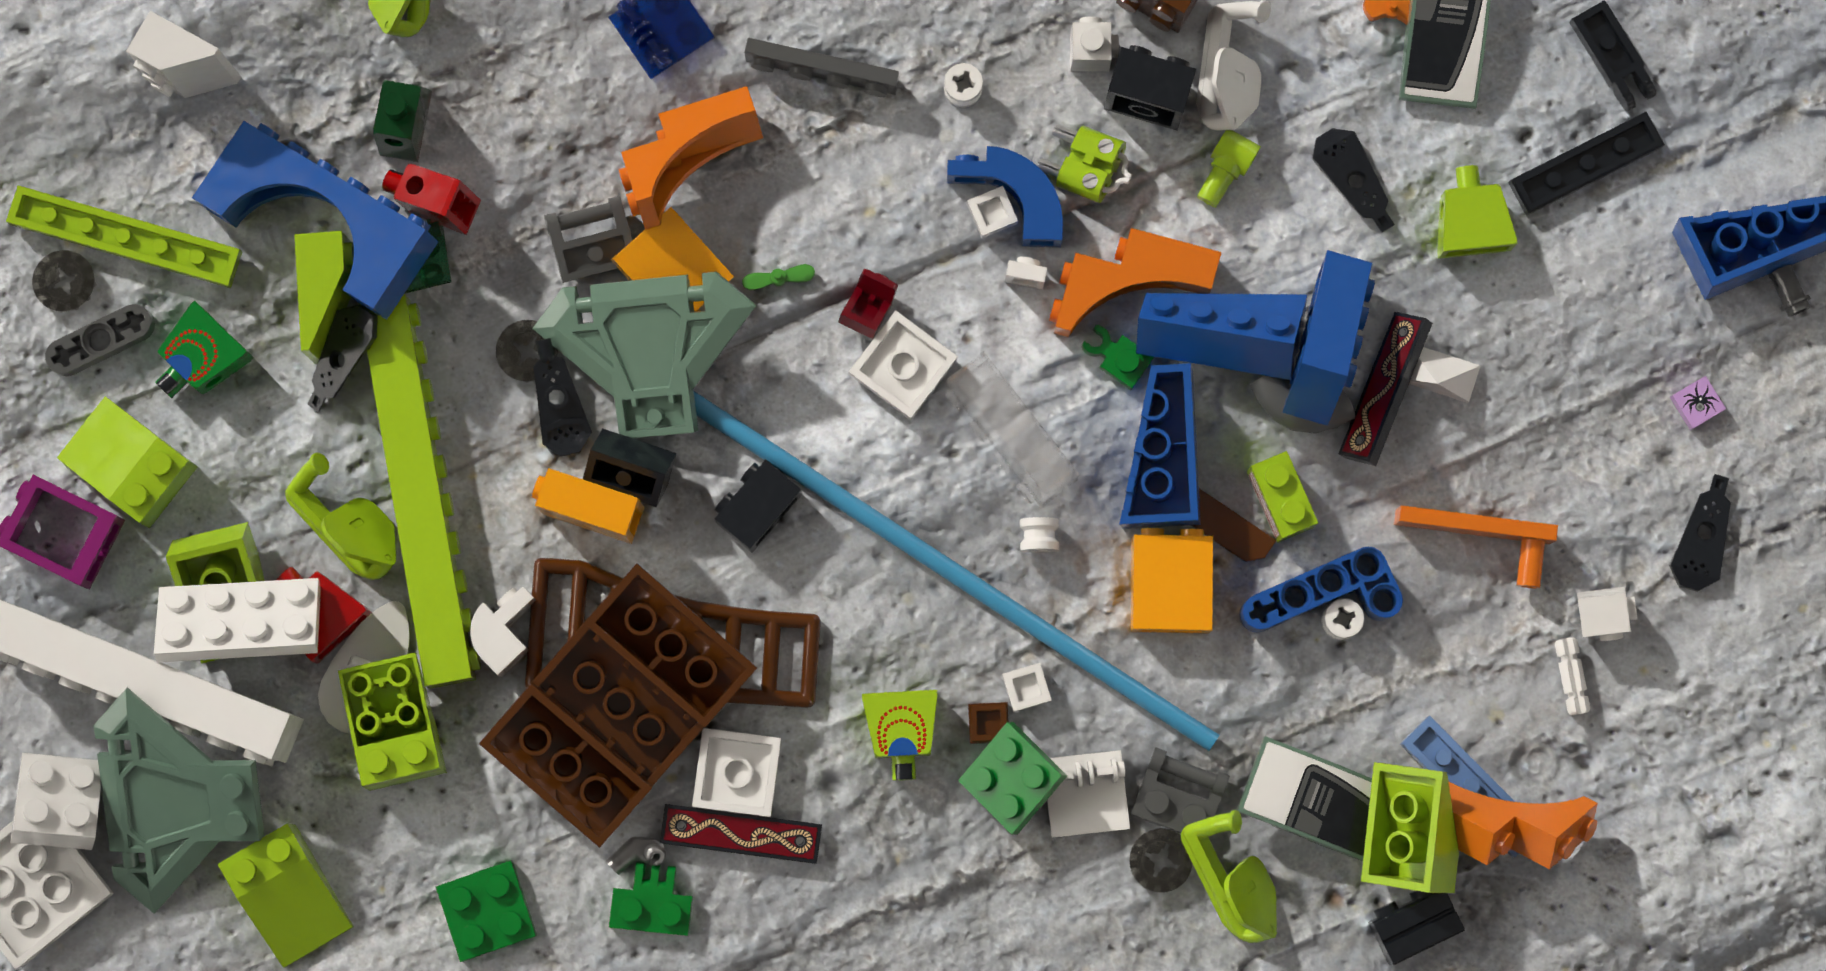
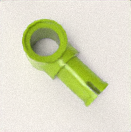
[1197,130,1261,208]

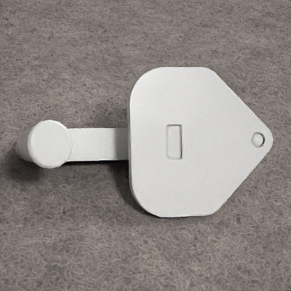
[1196,0,1271,131]

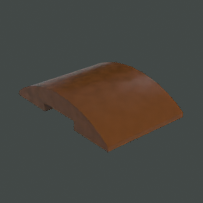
[479,563,757,848]

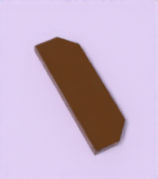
[1191,488,1277,562]

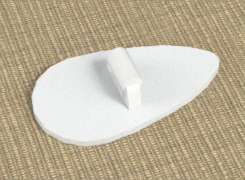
[318,601,410,734]

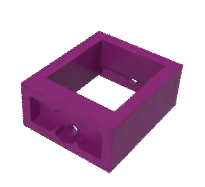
[0,474,125,590]

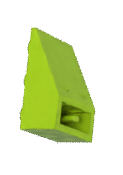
[338,652,447,791]

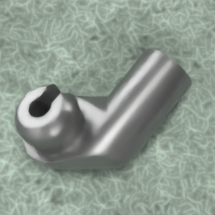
[606,836,666,875]

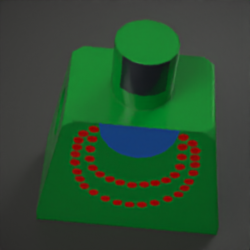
[155,300,254,398]

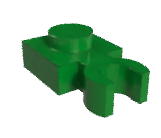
[1081,325,1154,390]

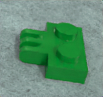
[609,862,693,936]

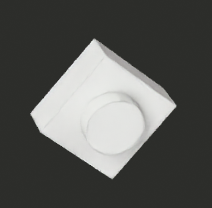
[967,186,1018,238]
[1005,257,1047,290]
[1002,663,1052,713]

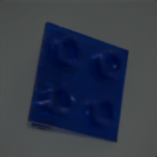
[608,0,715,80]

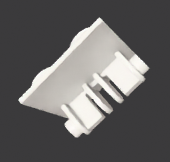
[1047,750,1130,838]

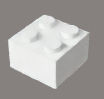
[11,752,101,850]

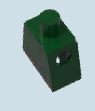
[373,80,432,162]

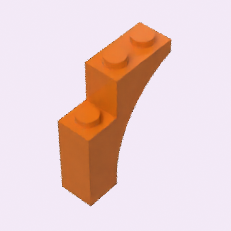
[618,86,763,230]
[1049,228,1221,337]
[1448,781,1598,870]

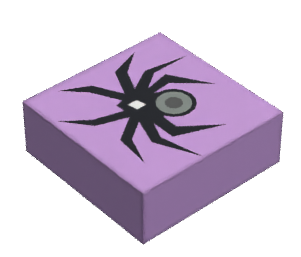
[1670,376,1726,430]

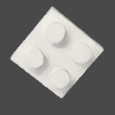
[849,310,958,420]
[692,728,782,817]

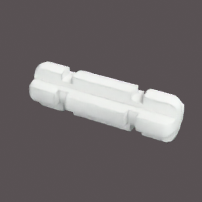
[1555,637,1590,715]

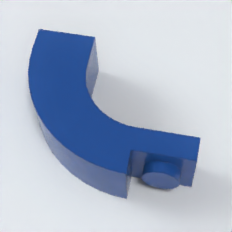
[947,146,1063,248]

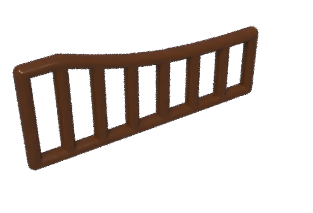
[525,558,821,708]

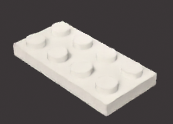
[154,578,321,663]

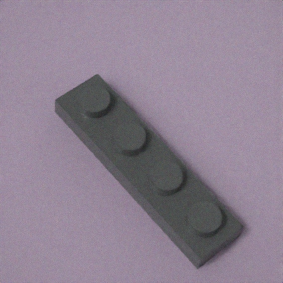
[744,38,899,97]

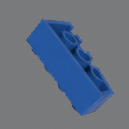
[1672,196,1826,300]
[1282,250,1375,426]
[1136,293,1307,380]
[1119,363,1201,529]

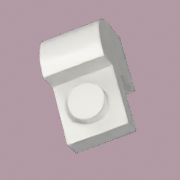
[470,587,536,678]

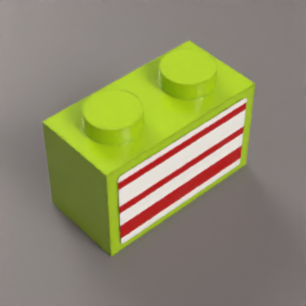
[1247,451,1318,543]

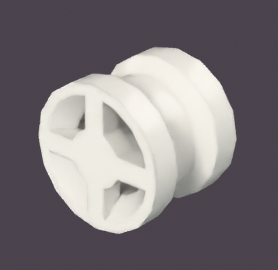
[944,63,983,108]
[1020,517,1059,553]
[1321,599,1364,640]

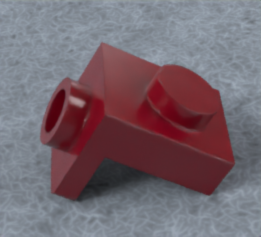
[838,269,898,339]

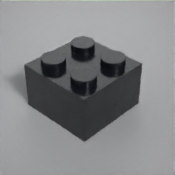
[1104,45,1196,131]

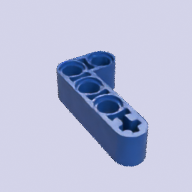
[1239,546,1403,633]

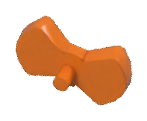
[1363,0,1410,25]

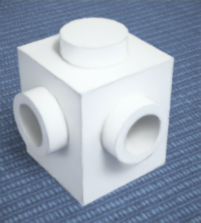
[1070,17,1119,72]
[1577,587,1637,641]

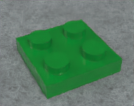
[958,722,1067,835]
[435,860,537,962]

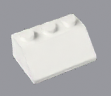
[126,11,241,98]

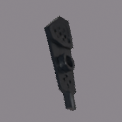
[1312,128,1395,233]
[307,305,378,413]
[533,338,592,457]
[1669,474,1731,592]

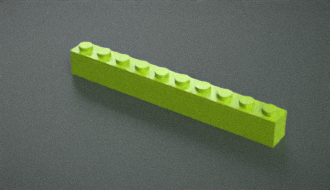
[359,293,481,689]

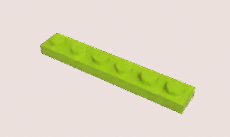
[6,185,243,288]

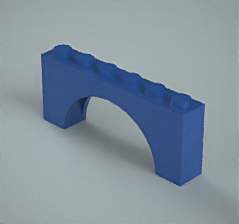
[192,121,438,320]

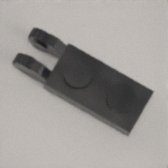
[1569,0,1657,111]

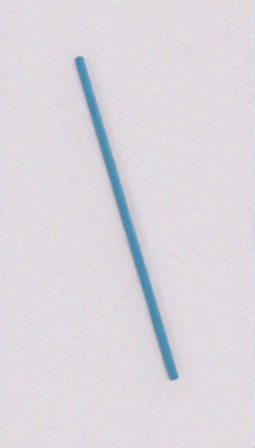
[694,391,1219,751]

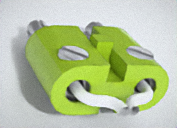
[1037,124,1132,203]

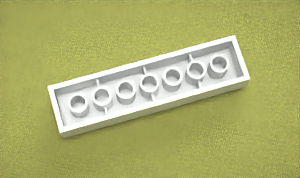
[0,600,304,767]

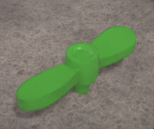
[742,264,815,290]

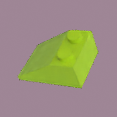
[294,231,354,364]
[57,396,198,528]
[166,522,265,664]
[1361,762,1459,893]
[218,823,354,968]

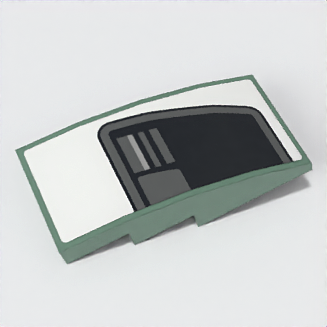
[1399,0,1491,109]
[1237,736,1372,861]

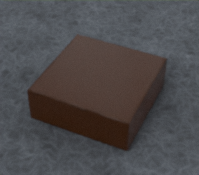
[968,702,1009,744]

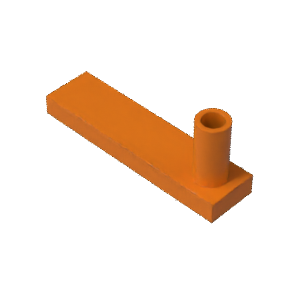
[1394,505,1558,589]

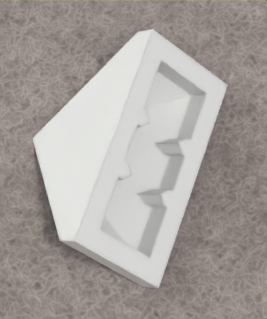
[1409,347,1480,403]

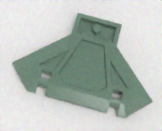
[532,272,757,438]
[93,687,265,914]

